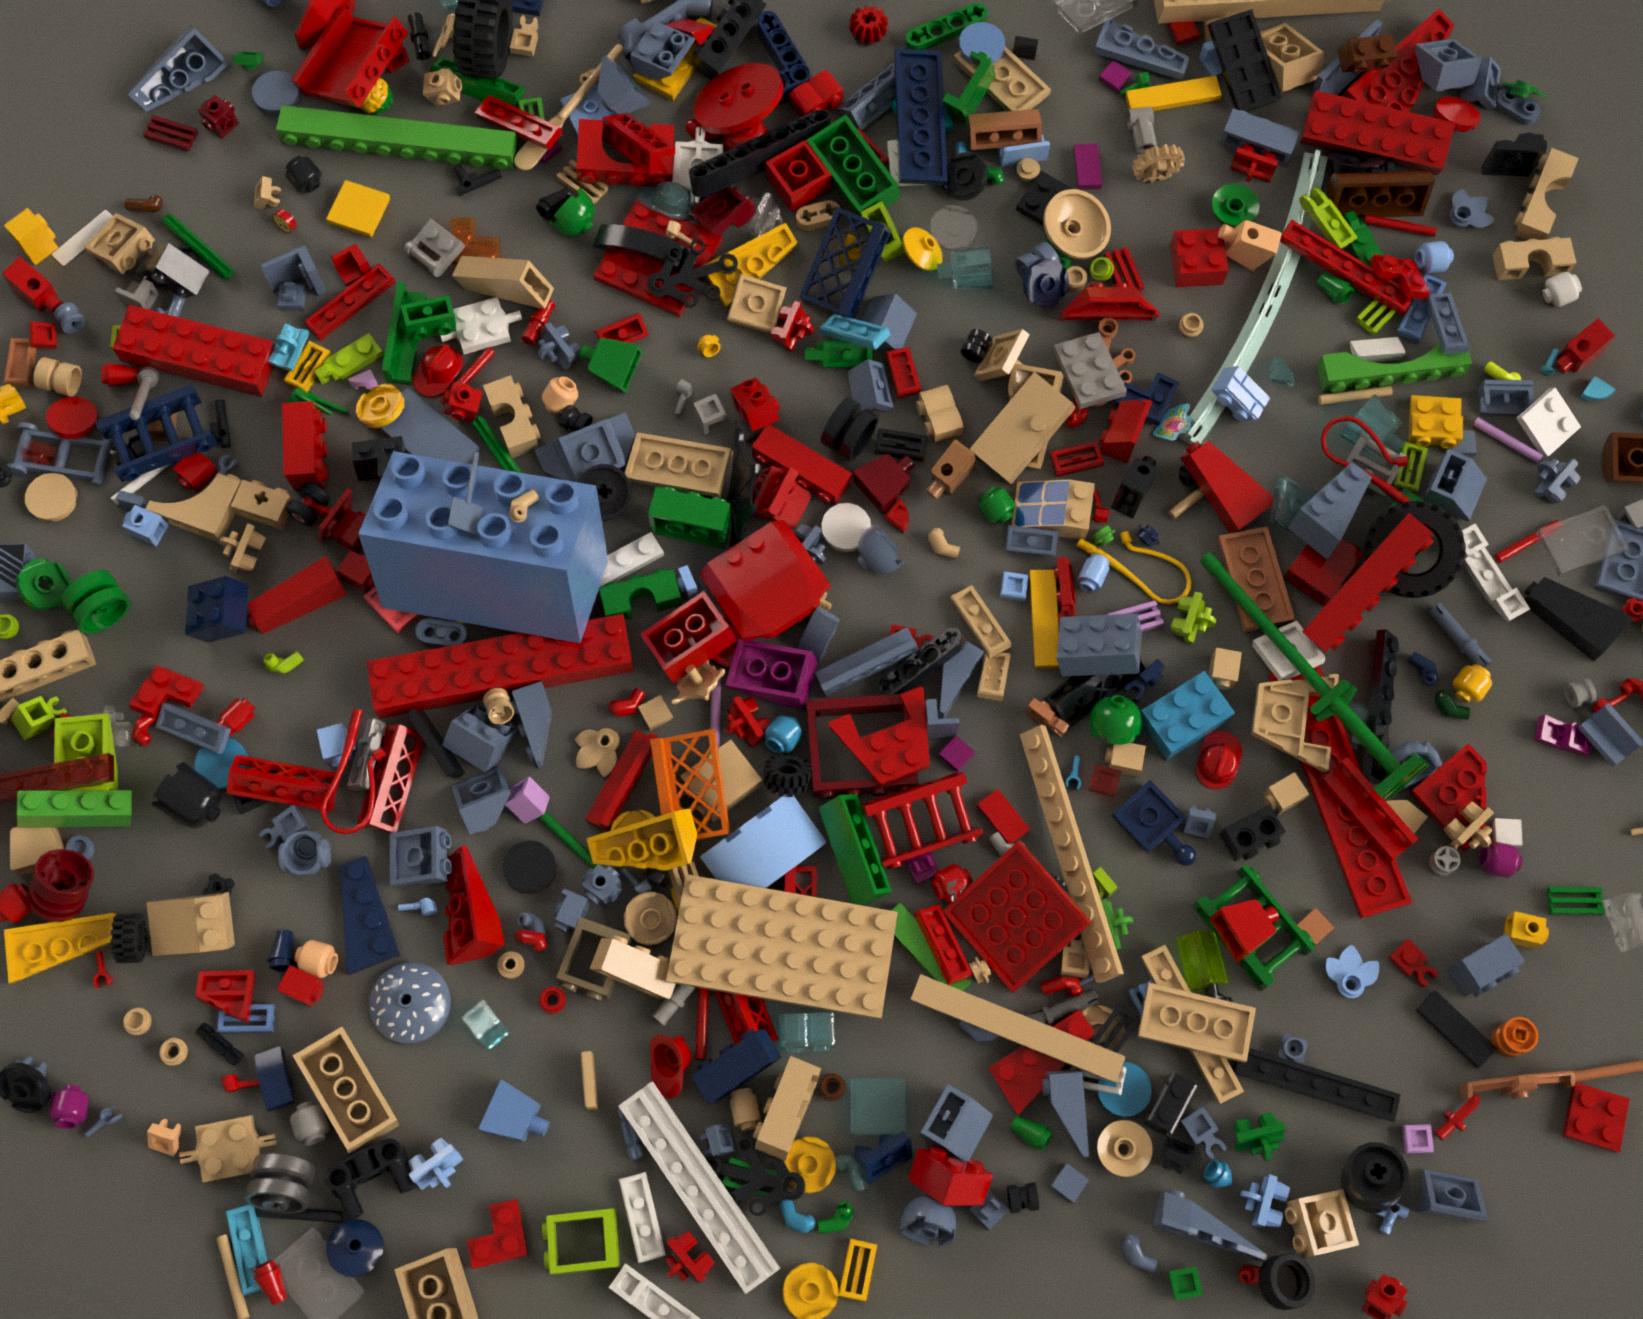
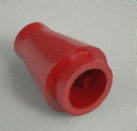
[102,362,140,387]
[253,1259,288,1305]

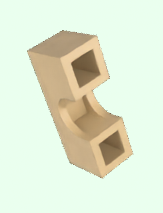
[1492,237,1576,281]
[483,375,541,458]

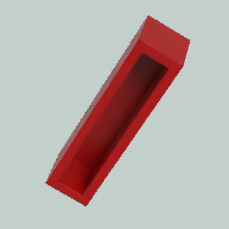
[752,424,852,506]

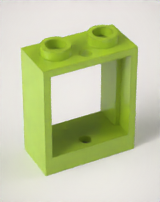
[542,1208,620,1275]

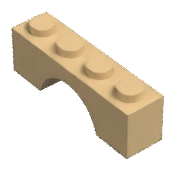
[1514,148,1579,240]

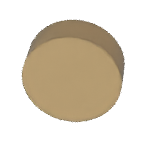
[1066,266,1087,291]

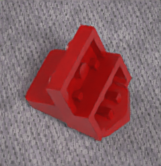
[752,466,811,529]

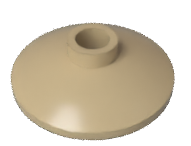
[1097,1120,1153,1177]

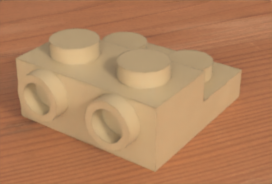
[84,213,155,274]
[1285,1189,1359,1258]

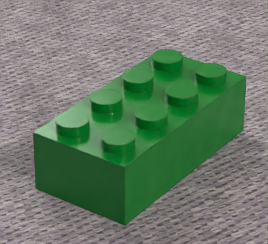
[806,115,900,216]

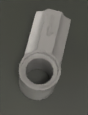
[1126,106,1157,154]

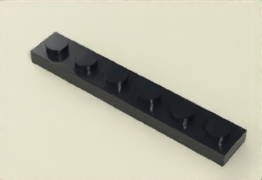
[1362,629,1399,784]
[1233,1048,1401,1122]

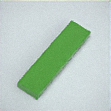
[891,903,974,991]

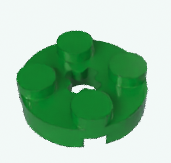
[15,558,71,611]

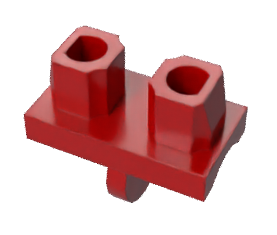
[1230,144,1278,183]
[771,301,814,352]
[725,696,770,748]
[665,1230,715,1283]

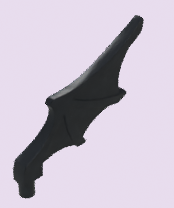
[726,428,760,547]

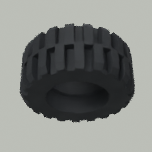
[453,0,513,79]
[1365,501,1466,598]

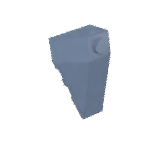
[128,24,230,112]
[1152,1189,1267,1261]

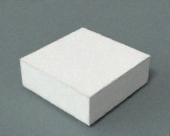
[1492,818,1522,847]

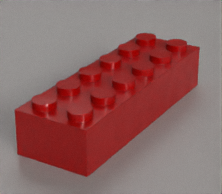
[1299,90,1455,175]
[113,305,275,397]
[1302,513,1434,652]

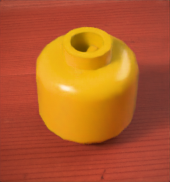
[1452,664,1492,703]

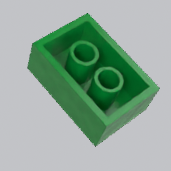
[648,486,731,549]

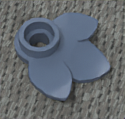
[1449,189,1495,229]

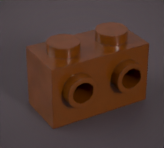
[1337,34,1397,73]

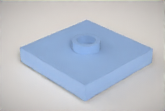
[560,84,618,136]

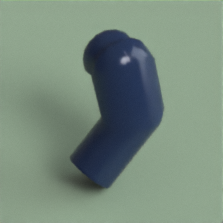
[1408,651,1439,686]

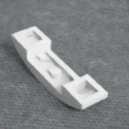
[1462,524,1530,622]
[609,1263,700,1319]

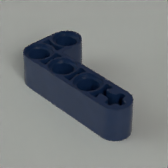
[757,11,810,105]

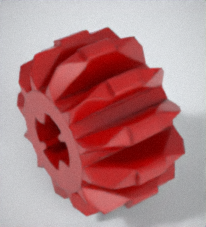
[849,4,888,46]

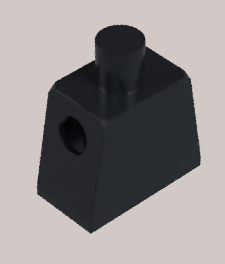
[1111,456,1158,519]

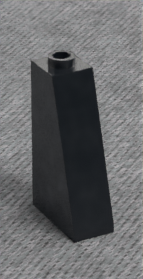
[1523,577,1633,661]

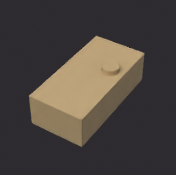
[970,372,1075,484]
[293,1027,399,1155]
[394,1248,479,1319]

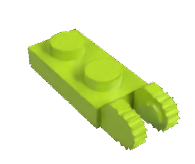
[1299,187,1357,249]

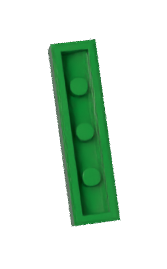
[430,57,526,107]

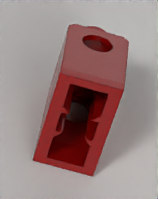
[2,256,63,313]
[1554,318,1615,374]
[1209,899,1279,963]

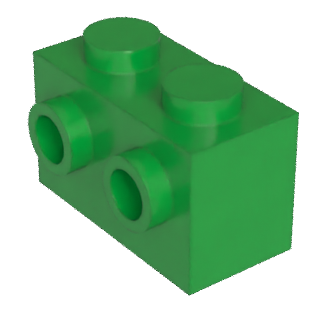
[400,295,457,341]

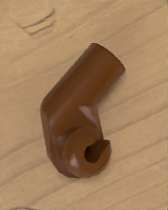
[124,195,163,212]

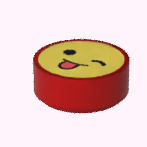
[272,209,297,233]

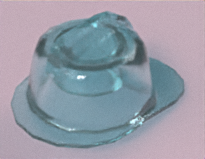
[638,182,693,220]

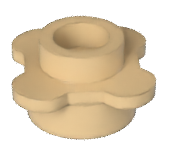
[969,957,991,984]

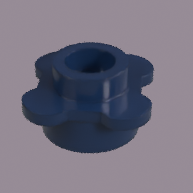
[1136,524,1160,548]

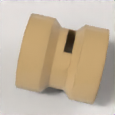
[483,688,514,724]

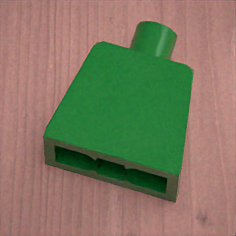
[580,338,643,394]

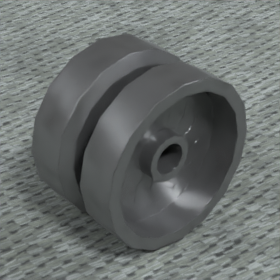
[244,1154,315,1214]

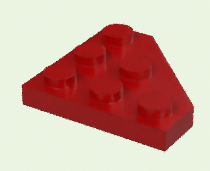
[1410,743,1487,852]

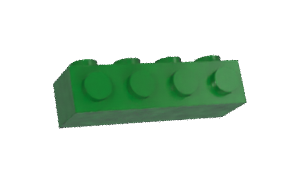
[819,794,892,905]

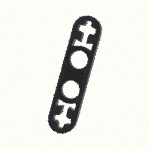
[879,627,966,695]

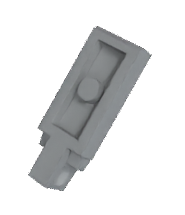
[347,718,386,791]

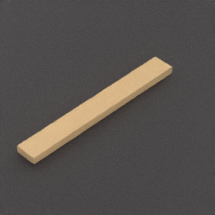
[911,974,1126,1083]

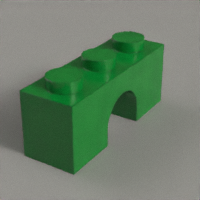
[599,569,682,620]

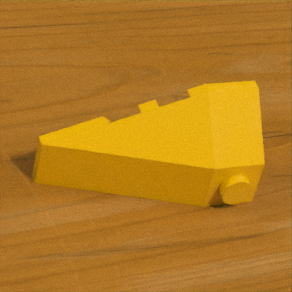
[586,808,697,870]

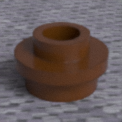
[819,1073,846,1101]

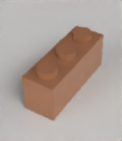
[968,109,1042,150]

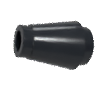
[536,188,571,220]

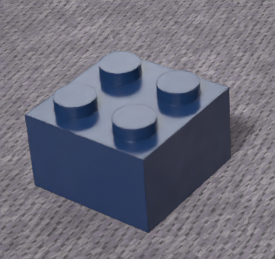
[185,576,248,643]

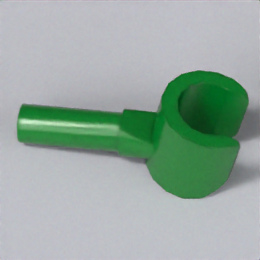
[1119,72,1150,96]

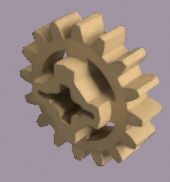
[1132,144,1185,183]

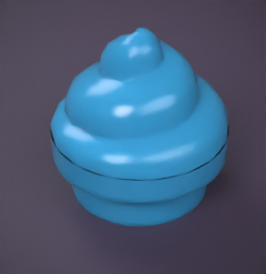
[1203,1160,1232,1188]

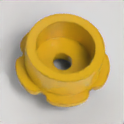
[697,335,721,357]

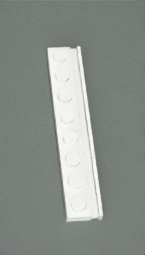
[619,1082,780,1294]

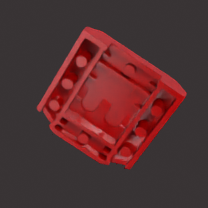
[699,520,831,643]

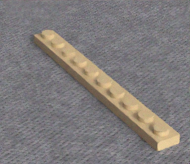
[1020,725,1124,983]

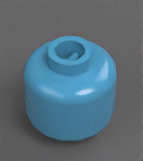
[764,716,803,754]

